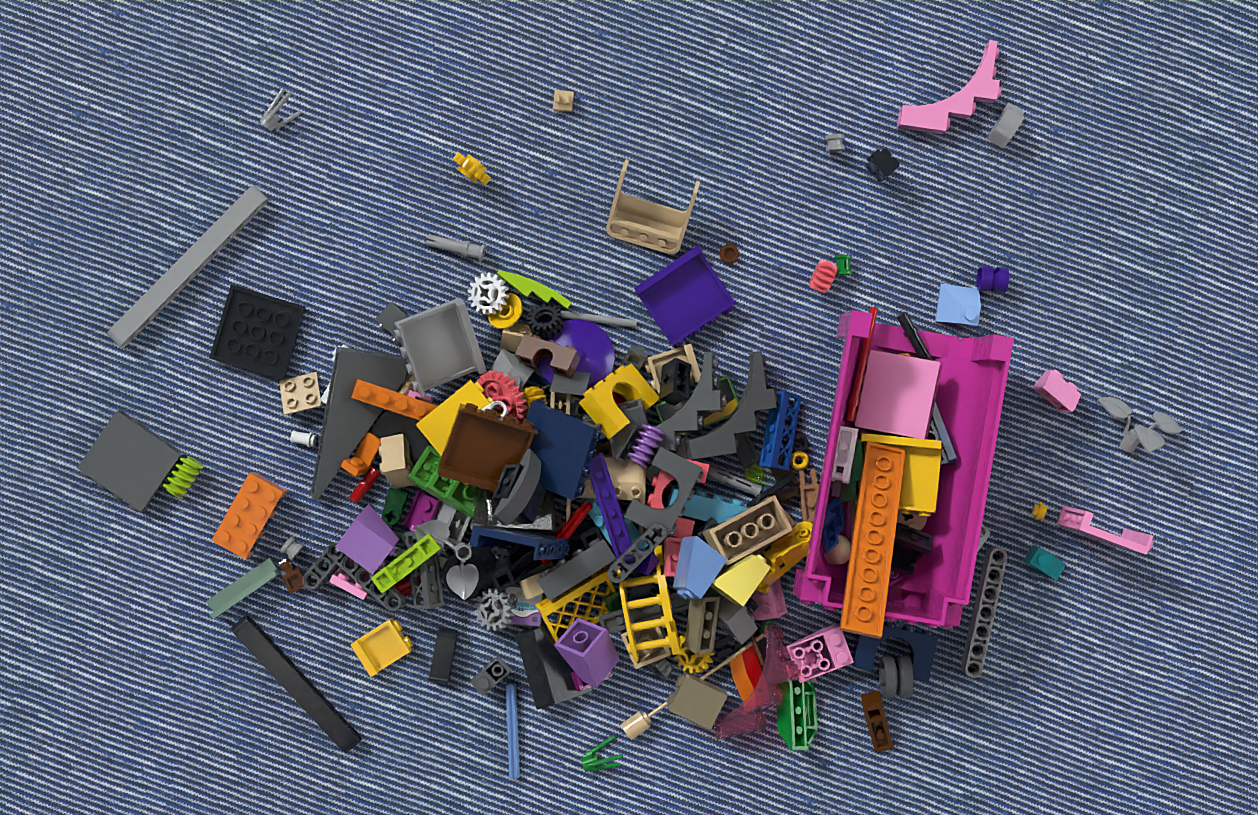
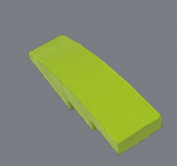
[497,270,572,310]

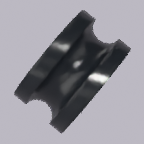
[793,434,808,451]

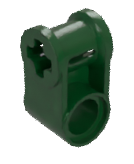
[382,487,409,525]

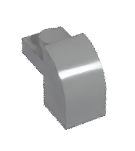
[987,102,1024,148]

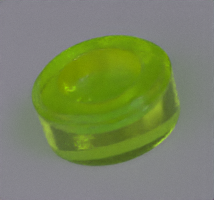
[744,464,764,483]

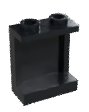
[492,464,546,524]
[891,522,934,576]

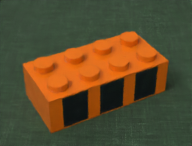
[211,472,288,559]

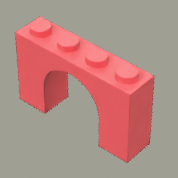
[644,457,709,538]

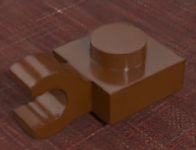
[280,558,304,594]

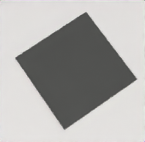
[550,371,591,396]

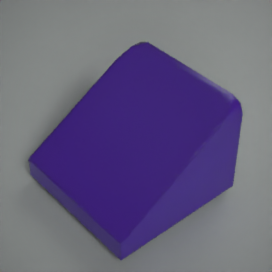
[634,548,659,575]

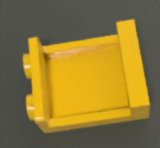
[351,618,413,677]

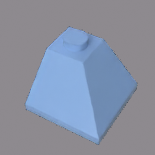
[935,284,981,327]

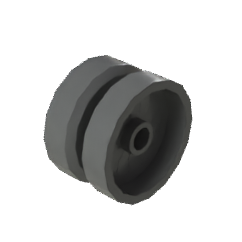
[879,655,914,699]

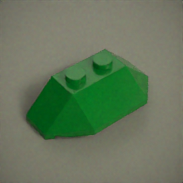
[776,671,818,750]

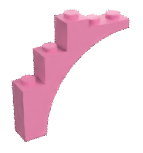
[897,40,1001,134]

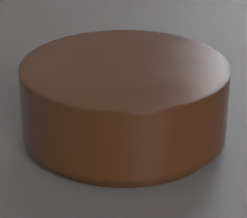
[719,244,739,264]

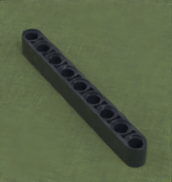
[231,615,362,753]

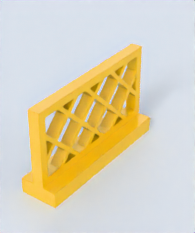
[535,568,616,642]

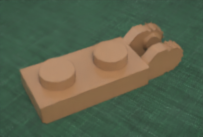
[798,469,819,523]

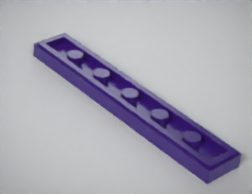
[589,453,636,571]

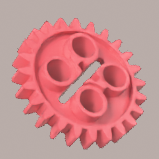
[477,370,528,422]

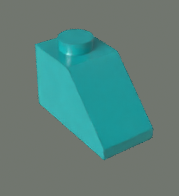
[1023,545,1066,581]

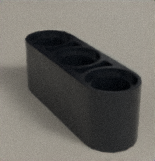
[429,626,459,685]

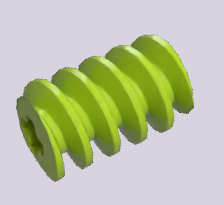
[163,456,204,499]

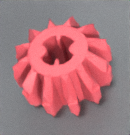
[809,260,837,293]

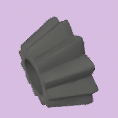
[648,658,673,681]

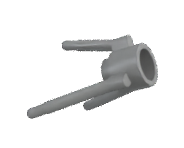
[260,88,301,131]

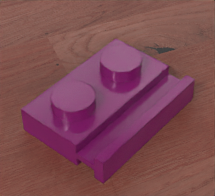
[403,491,442,531]

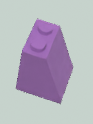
[335,505,399,574]
[554,618,620,687]

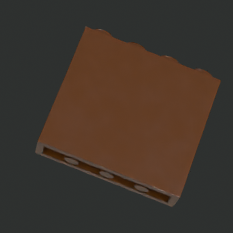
[437,403,538,492]

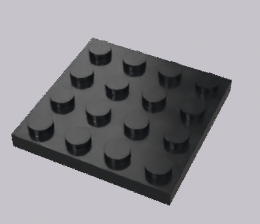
[209,284,306,380]

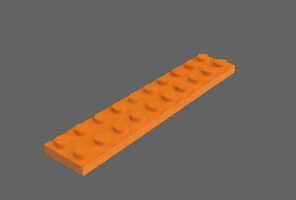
[839,441,906,639]

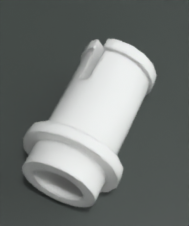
[290,430,317,447]

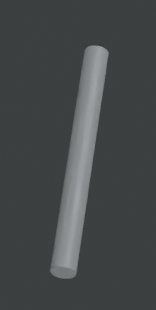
[561,310,637,328]

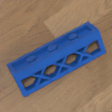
[759,391,802,471]

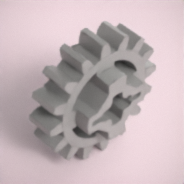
[474,588,515,631]

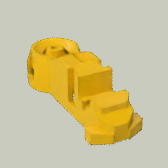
[756,521,813,594]

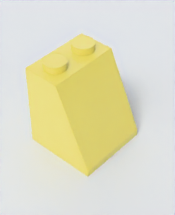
[710,554,771,606]

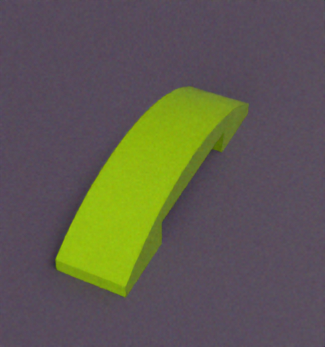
[371,533,441,594]

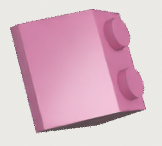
[1032,370,1081,412]

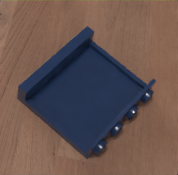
[526,399,602,500]
[469,526,569,560]

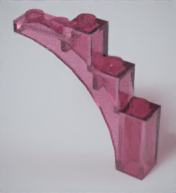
[714,624,800,740]

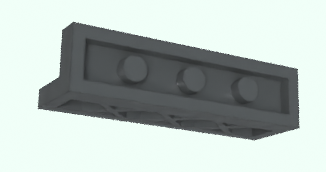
[405,531,444,609]

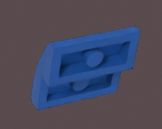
[821,497,845,554]

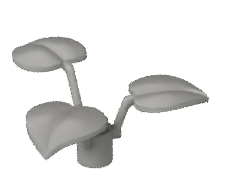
[1097,397,1183,454]
[415,512,503,600]

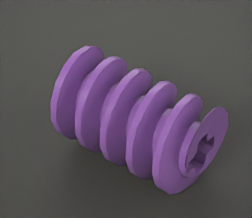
[627,425,666,468]

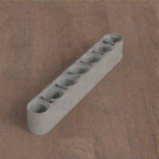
[961,546,1007,678]

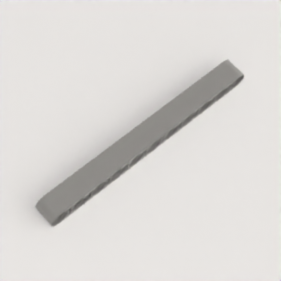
[107,185,269,348]

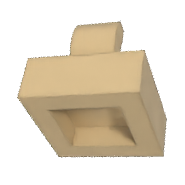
[553,90,574,112]

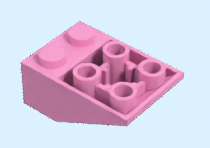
[786,623,854,683]

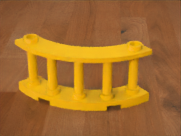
[613,545,681,662]

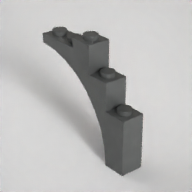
[685,351,778,460]
[633,352,727,453]

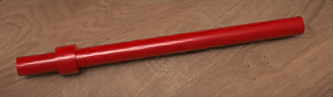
[846,307,878,422]

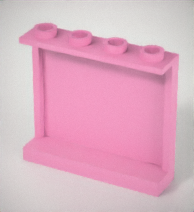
[853,350,943,439]
[1056,506,1153,555]

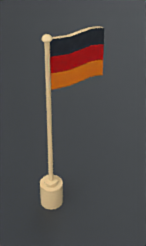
[621,630,782,740]

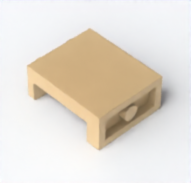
[644,344,701,394]

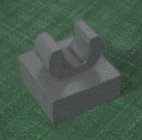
[622,344,648,371]

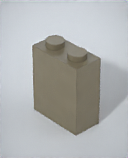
[667,671,728,730]

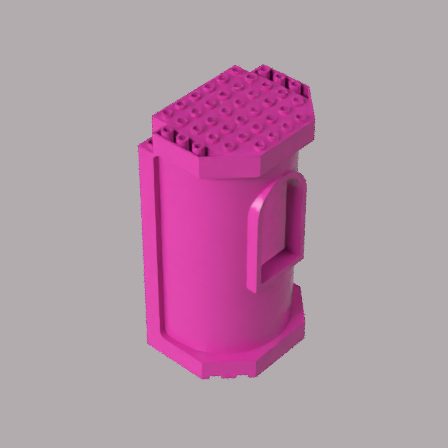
[793,310,1014,629]

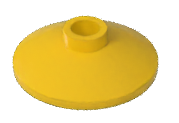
[488,293,523,329]

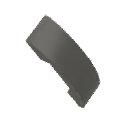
[493,449,541,526]

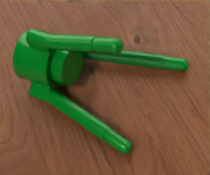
[581,735,624,772]

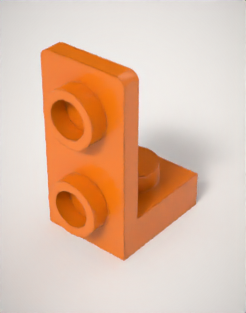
[341,432,381,477]

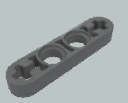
[608,522,667,583]

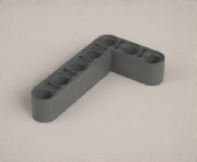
[302,542,406,611]

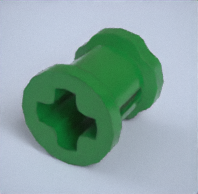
[835,255,852,275]

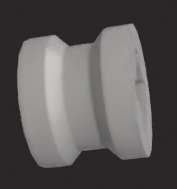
[825,134,845,152]
[280,536,304,561]

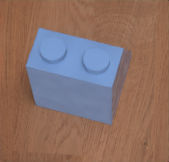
[673,536,727,600]

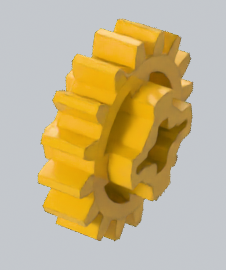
[452,152,491,185]
[674,632,715,673]

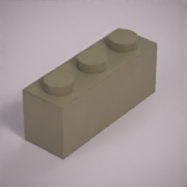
[684,589,720,654]

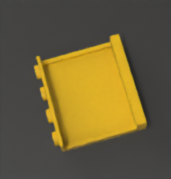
[416,380,503,486]
[854,433,943,516]

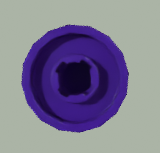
[976,266,1009,293]

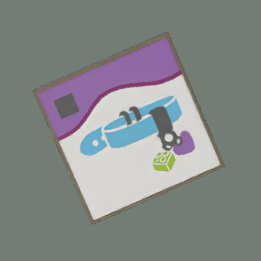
[505,585,544,627]

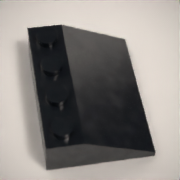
[515,617,593,710]

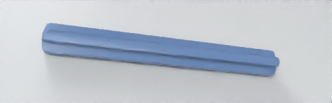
[506,683,520,779]

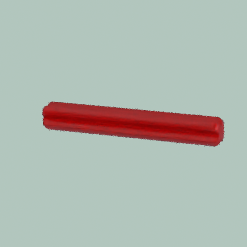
[540,500,593,565]

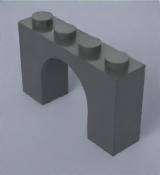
[624,446,703,538]

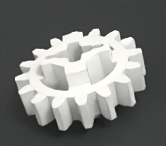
[468,272,509,315]

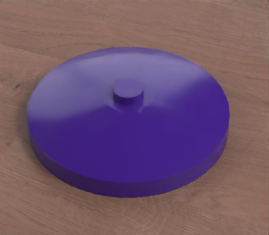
[538,319,615,395]

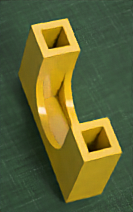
[579,363,659,440]

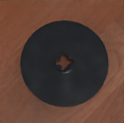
[372,410,429,462]
[442,546,497,600]

